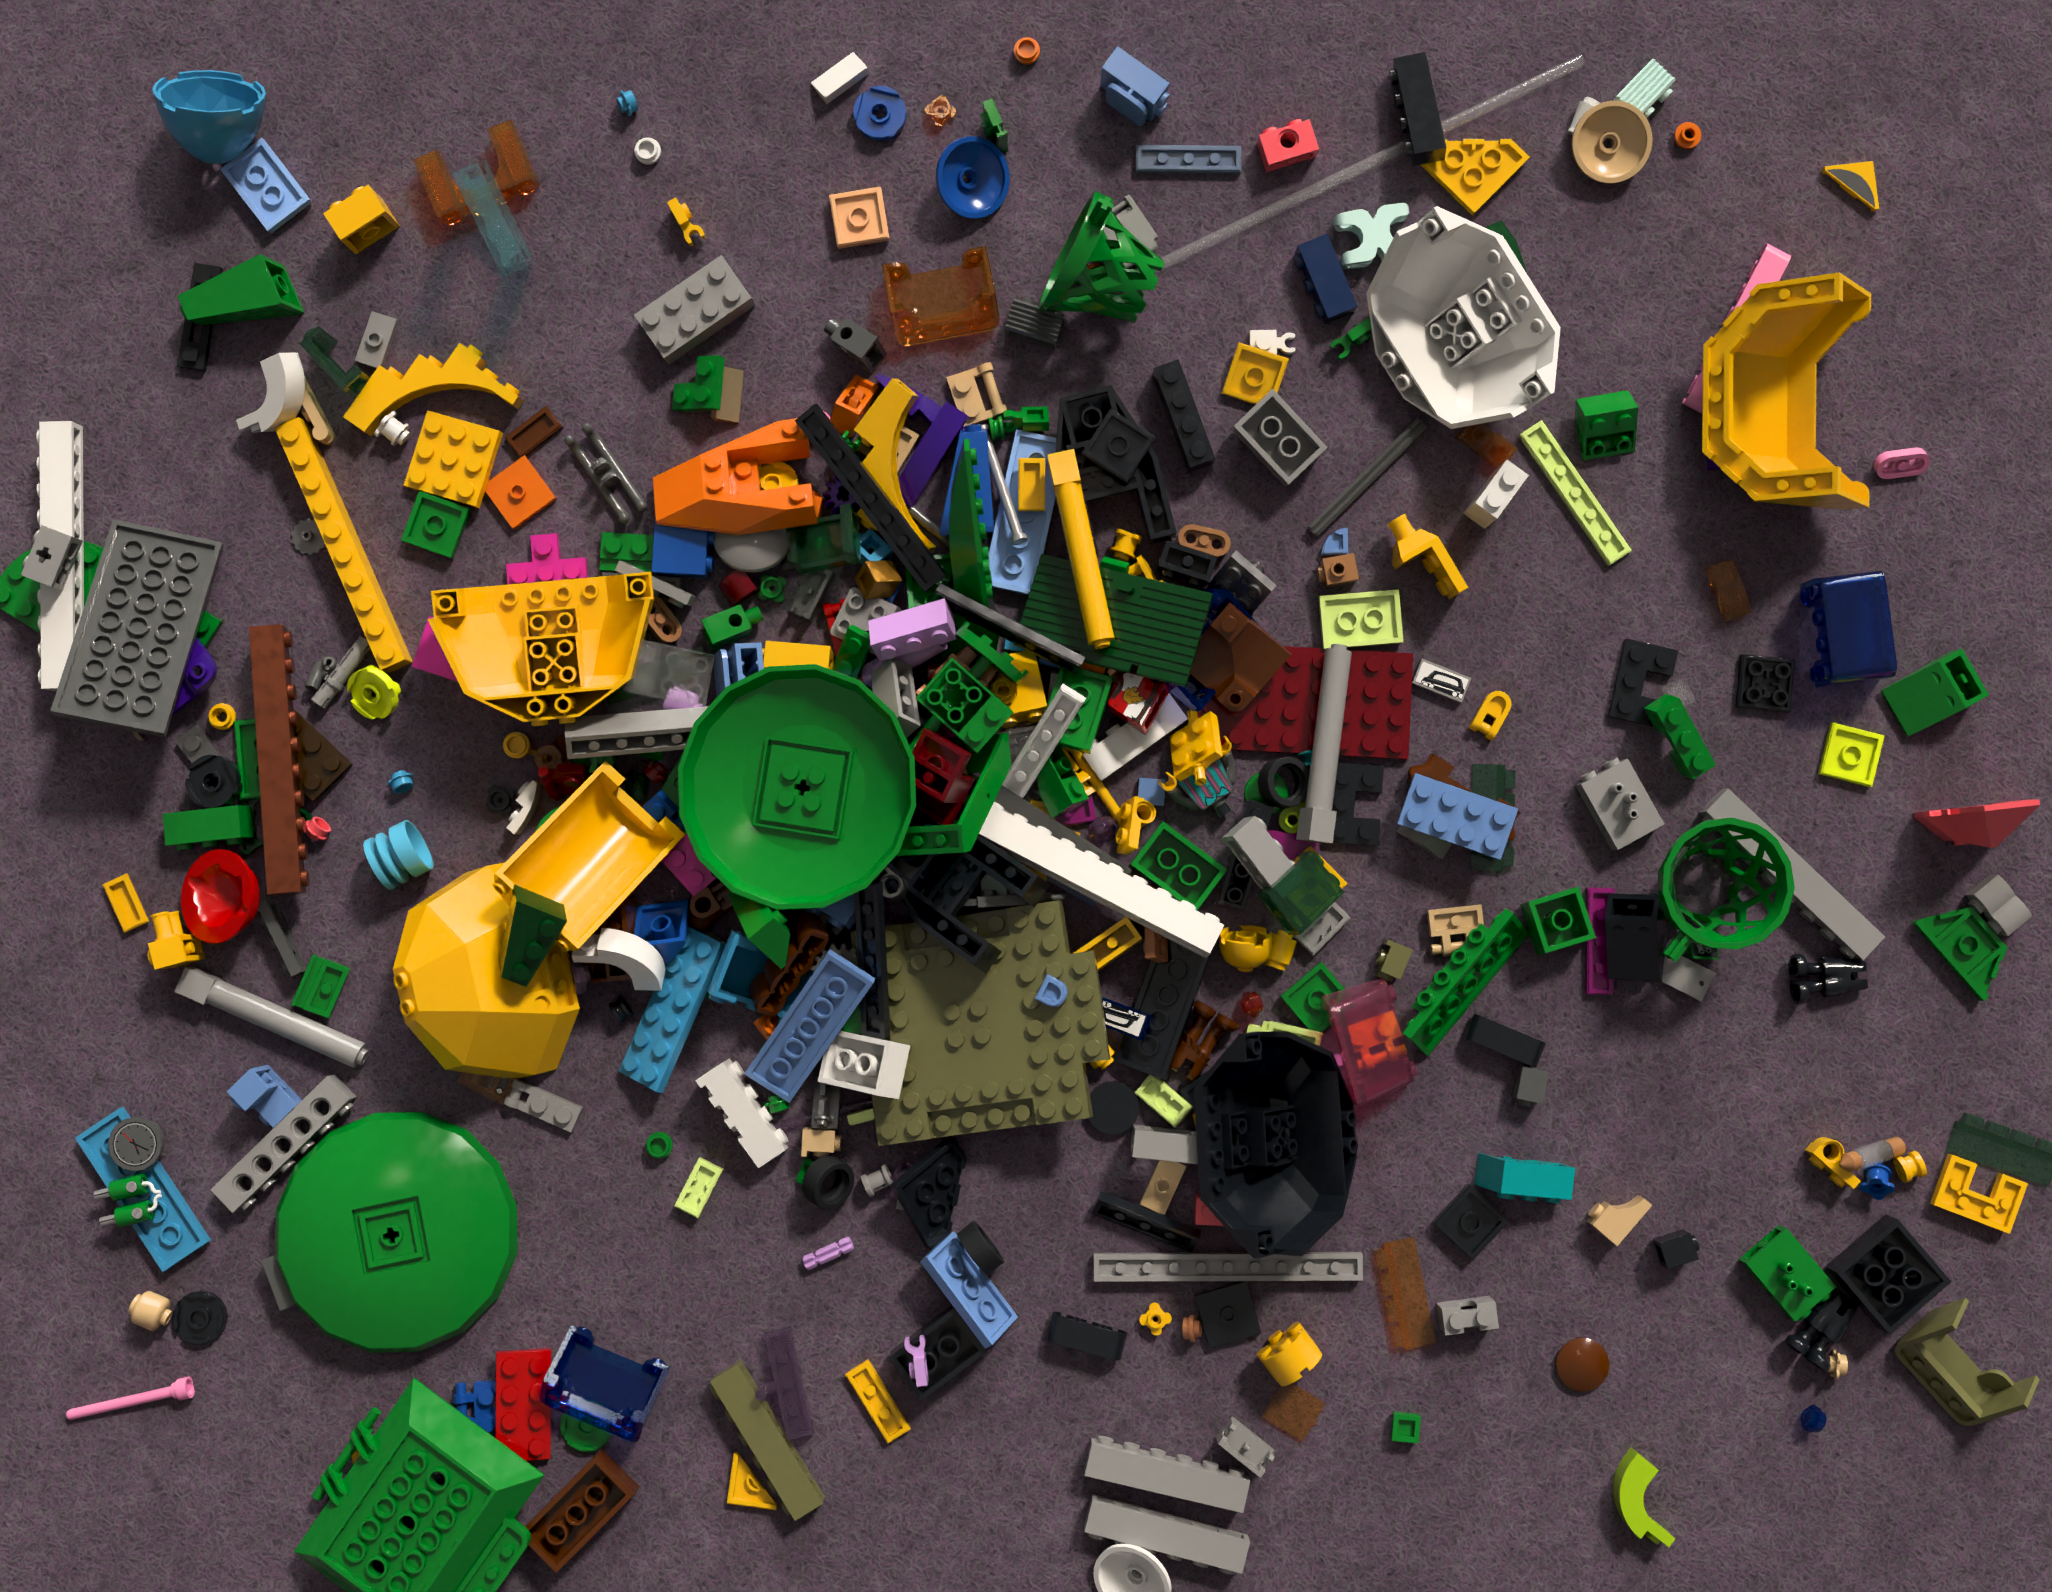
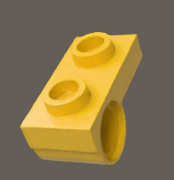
[1116,796,1156,855]
[1805,1137,1861,1189]

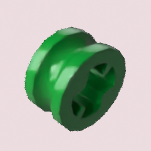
[988,416,1005,442]

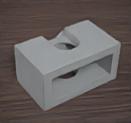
[1436,1296,1499,1336]

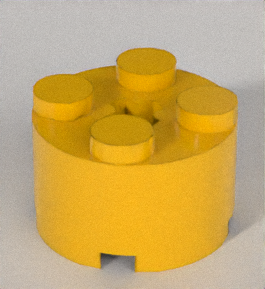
[1257,1322,1322,1386]

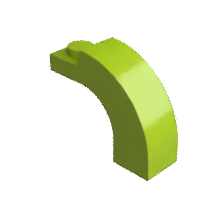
[1613,1448,1675,1547]

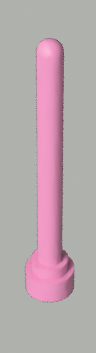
[66,1376,195,1420]

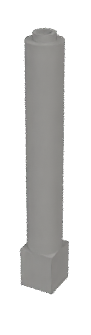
[1296,644,1352,843]
[174,966,369,1068]

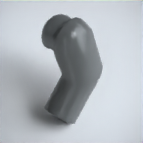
[305,656,338,692]

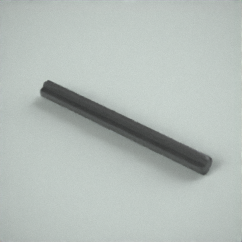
[1307,419,1427,537]

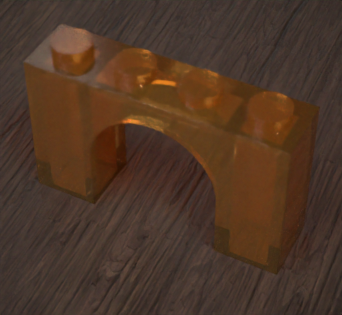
[413,119,540,225]

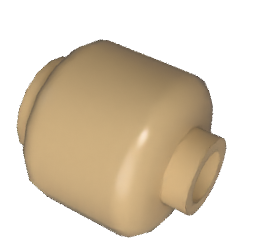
[128,1291,173,1331]

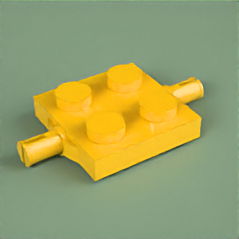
[1169,709,1223,786]

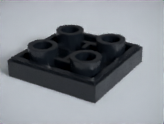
[1735,654,1795,713]

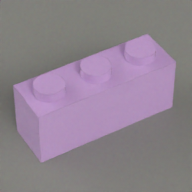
[868,598,956,661]

